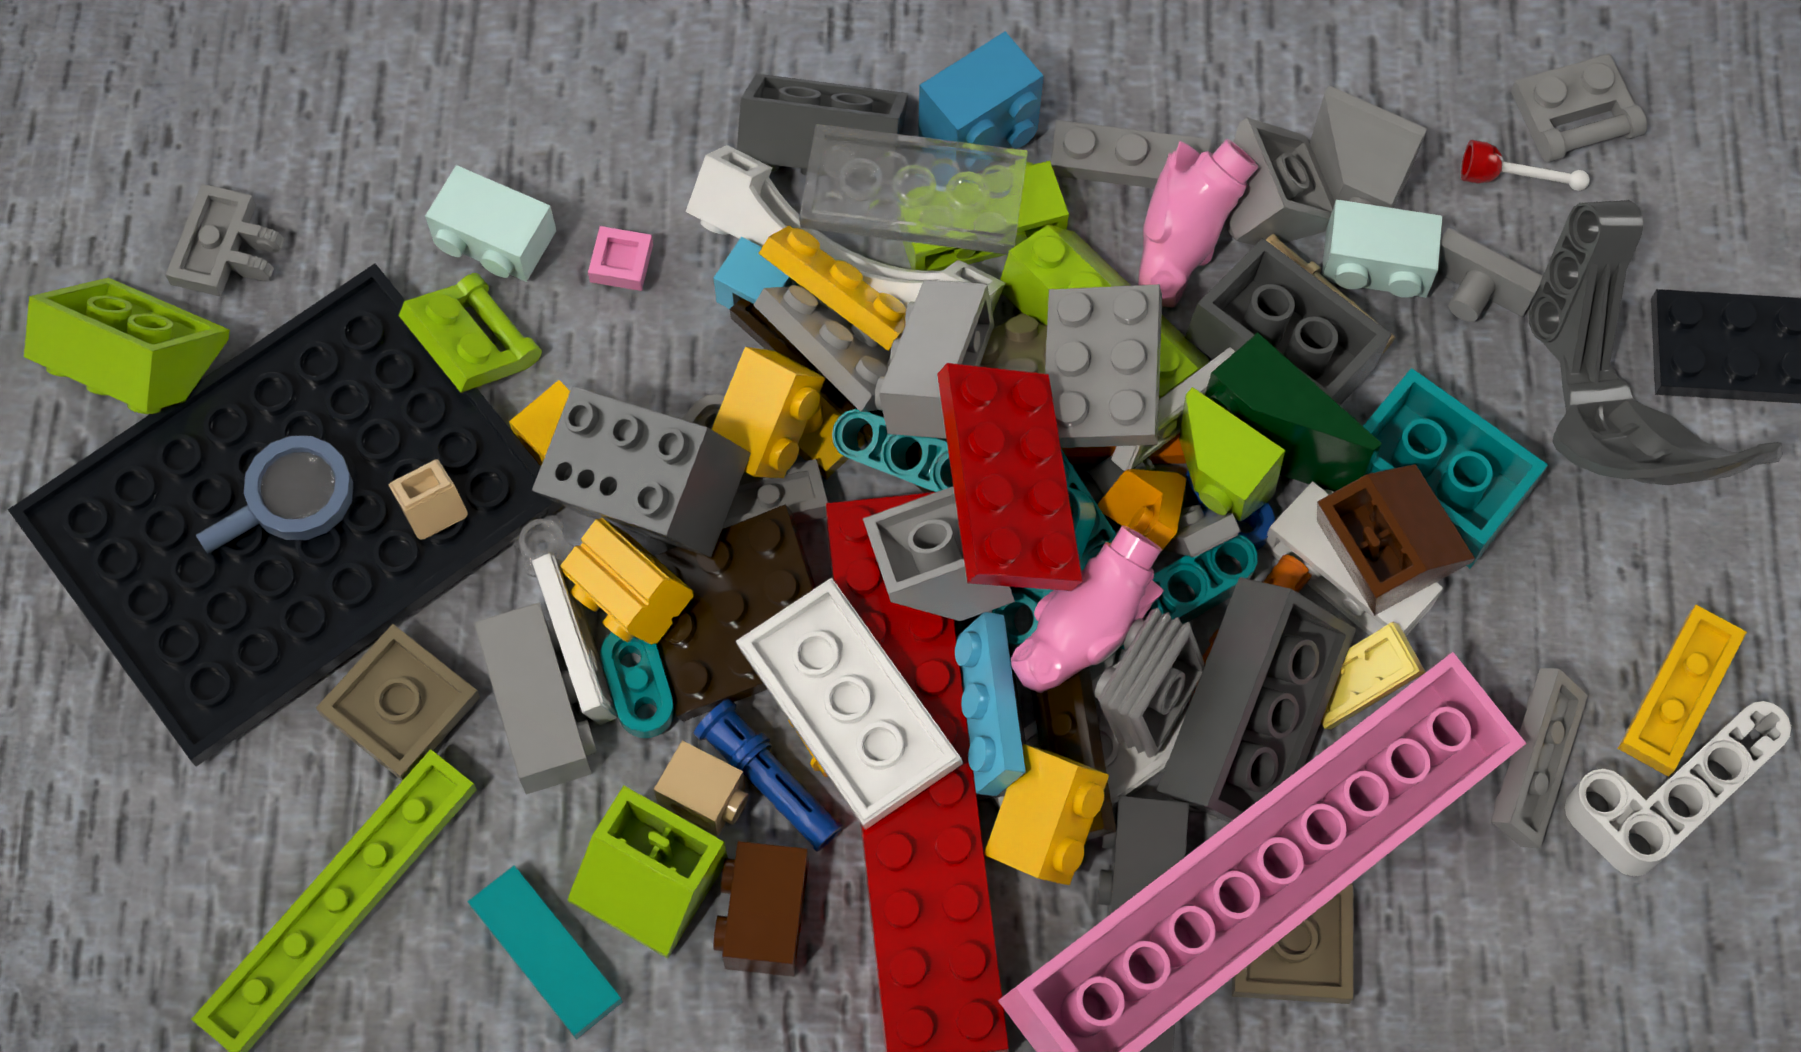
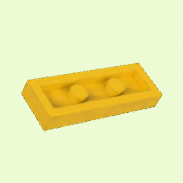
[758,226,906,351]
[1617,604,1747,777]

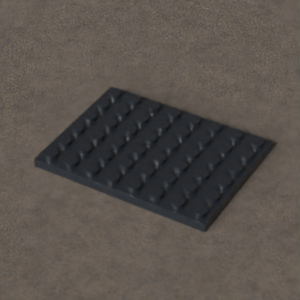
[8,263,562,767]

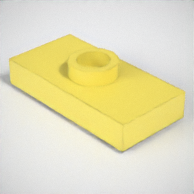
[1321,622,1426,729]

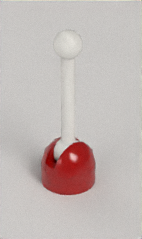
[1461,140,1590,191]

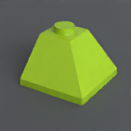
[1179,387,1285,522]

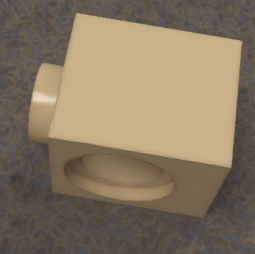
[654,740,749,836]

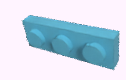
[955,612,1026,796]

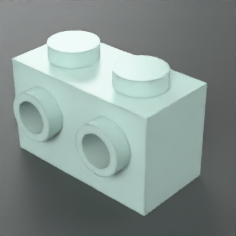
[425,165,556,282]
[1322,199,1442,298]

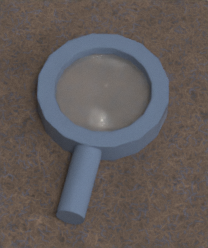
[196,436,353,554]

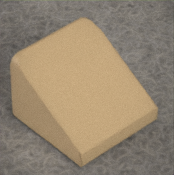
[388,459,468,540]

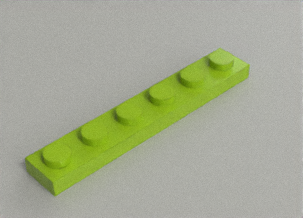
[191,749,477,1052]

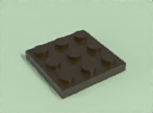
[654,504,816,722]

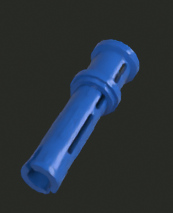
[694,699,843,852]

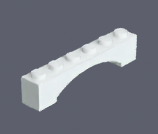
[686,145,1006,314]

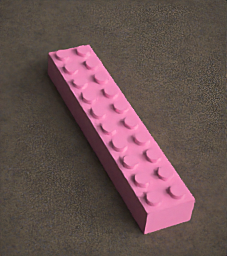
[998,652,1527,1052]

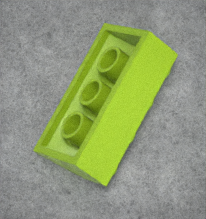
[1000,225,1210,400]

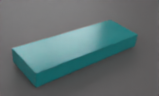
[467,865,623,1040]

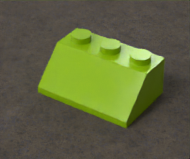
[24,277,230,414]

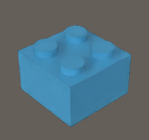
[918,31,1044,183]

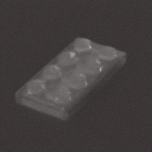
[799,124,1028,254]

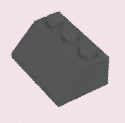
[736,73,909,185]

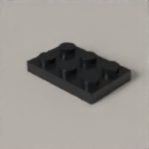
[1651,289,1801,404]

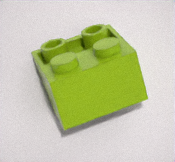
[567,785,728,959]

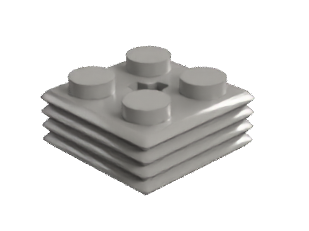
[1095,608,1205,758]

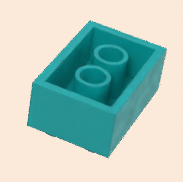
[1363,368,1548,569]

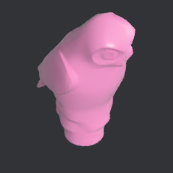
[1138,139,1258,308]
[1011,525,1164,693]

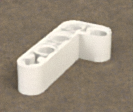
[1565,701,1791,876]

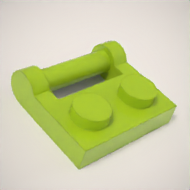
[399,273,542,393]

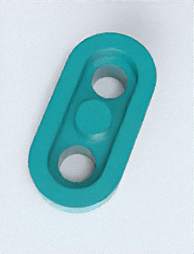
[601,632,675,738]

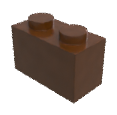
[713,841,809,977]

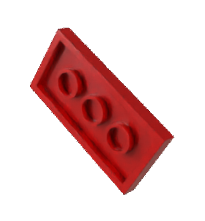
[937,363,1083,591]

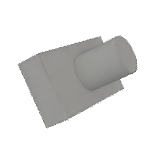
[1437,228,1543,322]

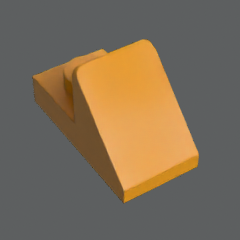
[1098,469,1187,553]

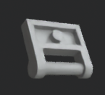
[1511,53,1647,162]

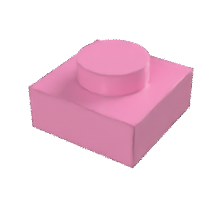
[588,226,653,291]

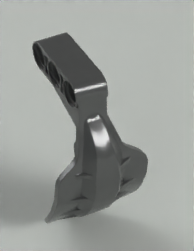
[1529,200,1783,485]

